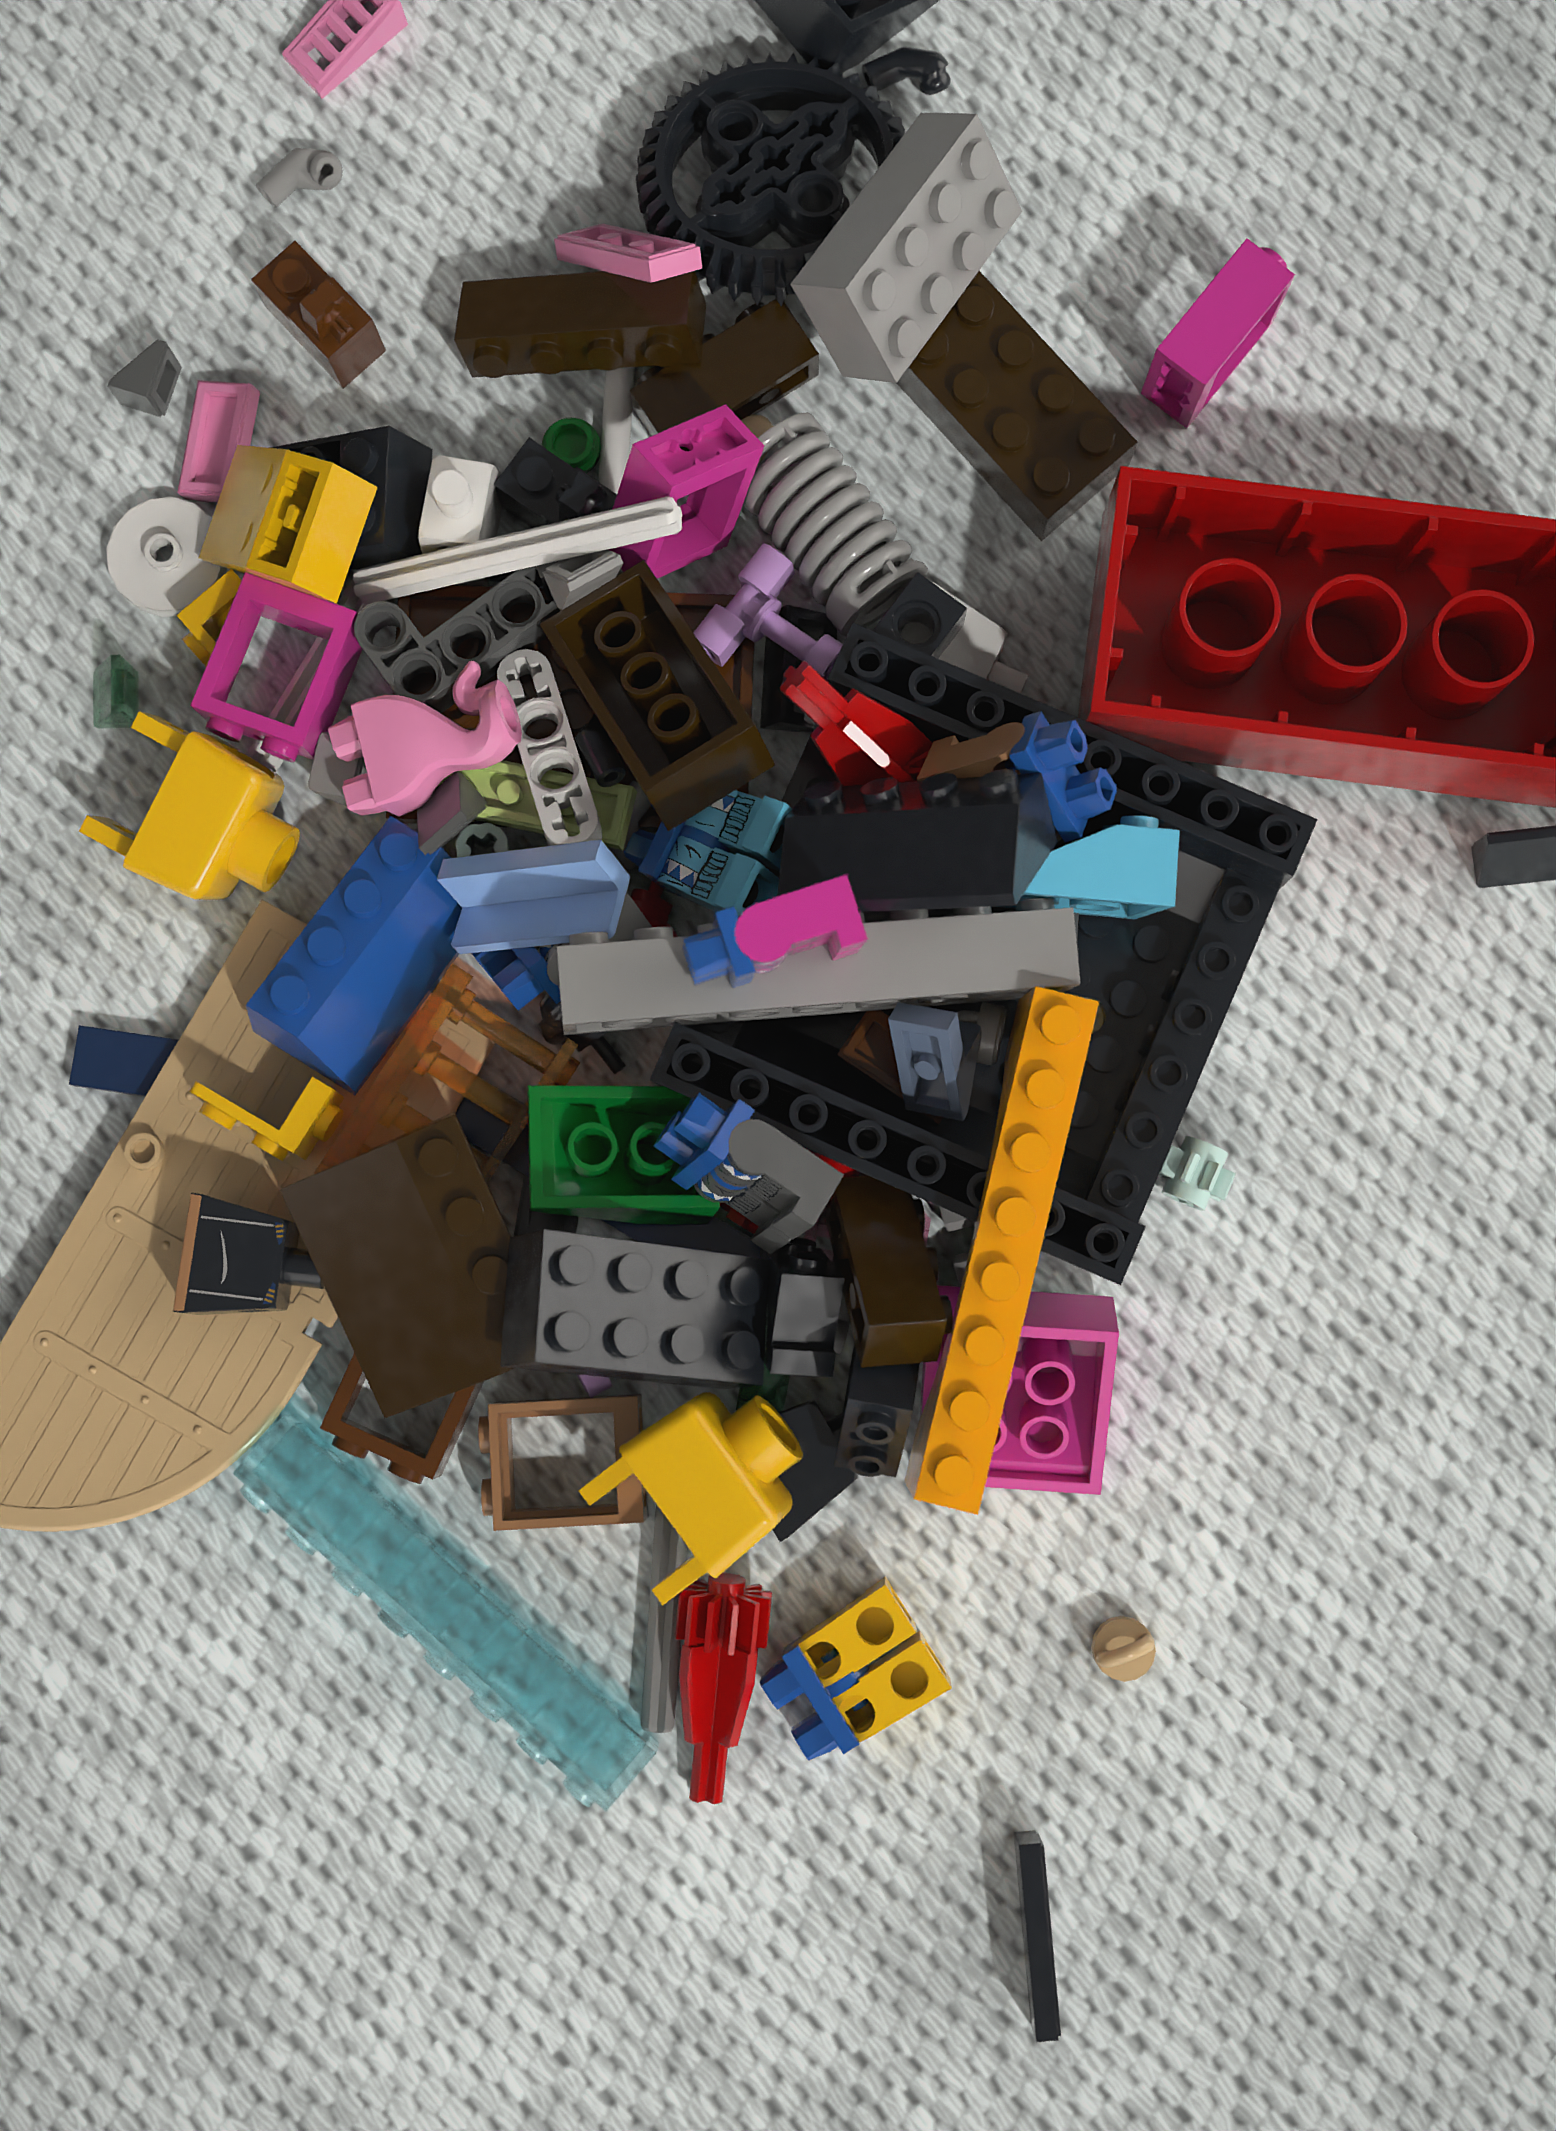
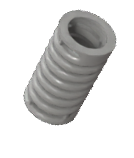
[744,412,928,636]

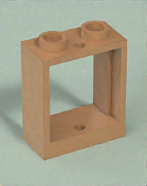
[478,1394,648,1531]

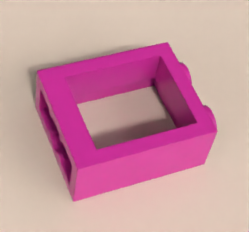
[1140,238,1295,429]
[608,405,764,579]
[190,572,363,763]

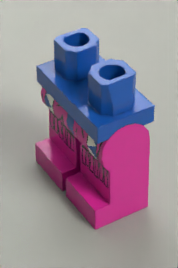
[682,874,868,988]

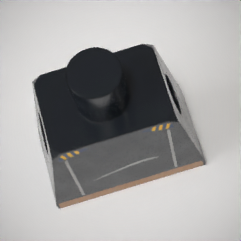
[173,1193,324,1315]

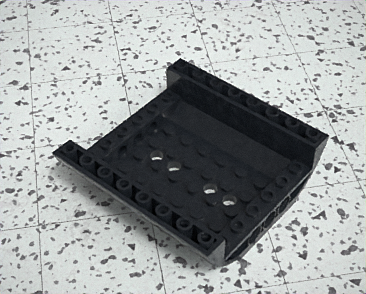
[649,623,1318,1285]

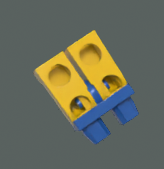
[759,1576,952,1760]

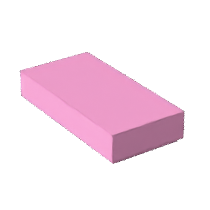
[177,380,260,503]

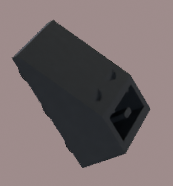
[270,425,433,570]

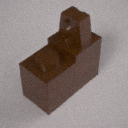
[251,241,386,389]

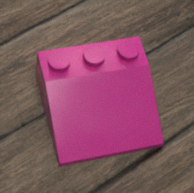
[920,1285,1119,1495]

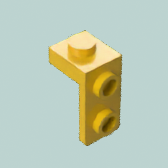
[189,1077,344,1161]

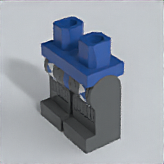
[654,1093,843,1254]

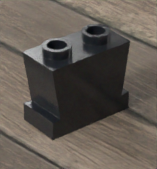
[760,1237,845,1377]

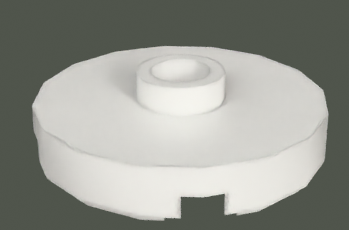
[106,497,227,617]

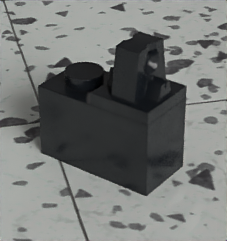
[494,437,617,528]

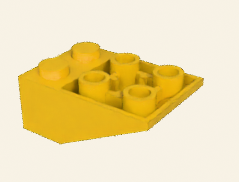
[198,445,378,604]

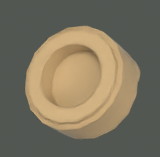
[1091,1616,1156,1682]

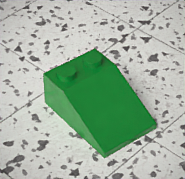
[527,1085,720,1225]

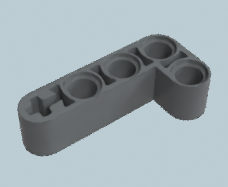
[354,561,562,713]

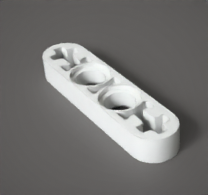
[497,649,602,846]

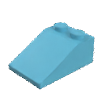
[993,816,1180,919]

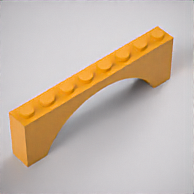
[904,986,1099,1515]

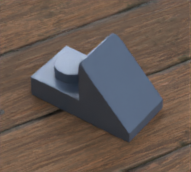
[888,1002,982,1121]

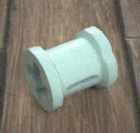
[456,823,511,858]

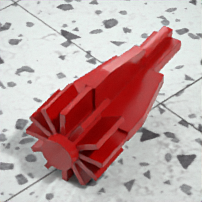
[779,661,932,786]
[675,1573,772,1805]

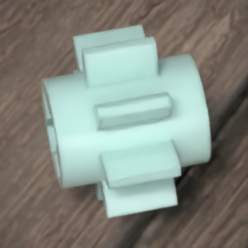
[1159,1136,1236,1211]

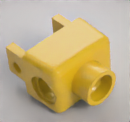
[79,711,300,900]
[578,1392,803,1605]

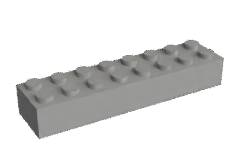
[557,898,1080,1035]

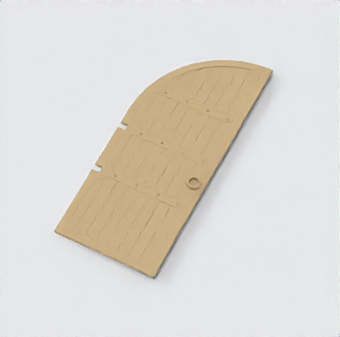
[0,900,501,1532]

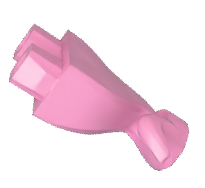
[328,661,522,817]

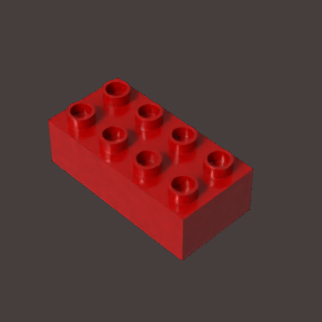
[1078,466,1556,808]

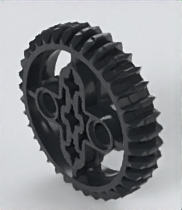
[636,52,905,306]

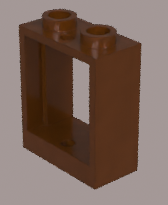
[320,1353,484,1484]

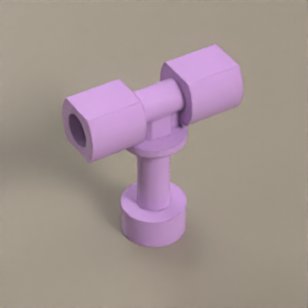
[693,543,843,681]

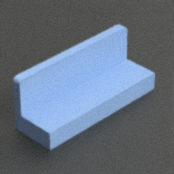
[437,839,630,954]

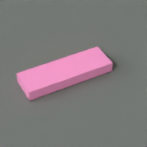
[554,224,702,283]

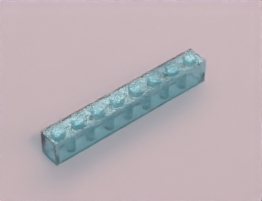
[233,1414,660,1811]

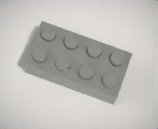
[791,113,1022,383]

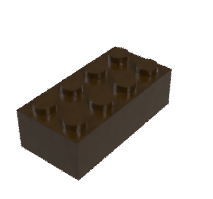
[897,271,1138,541]
[540,560,775,832]

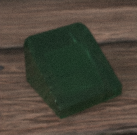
[93,654,139,729]

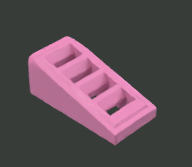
[282,0,408,99]

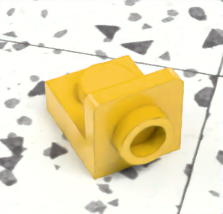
[176,569,242,666]

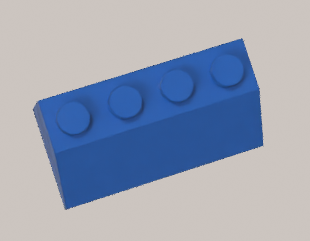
[245,816,462,1096]

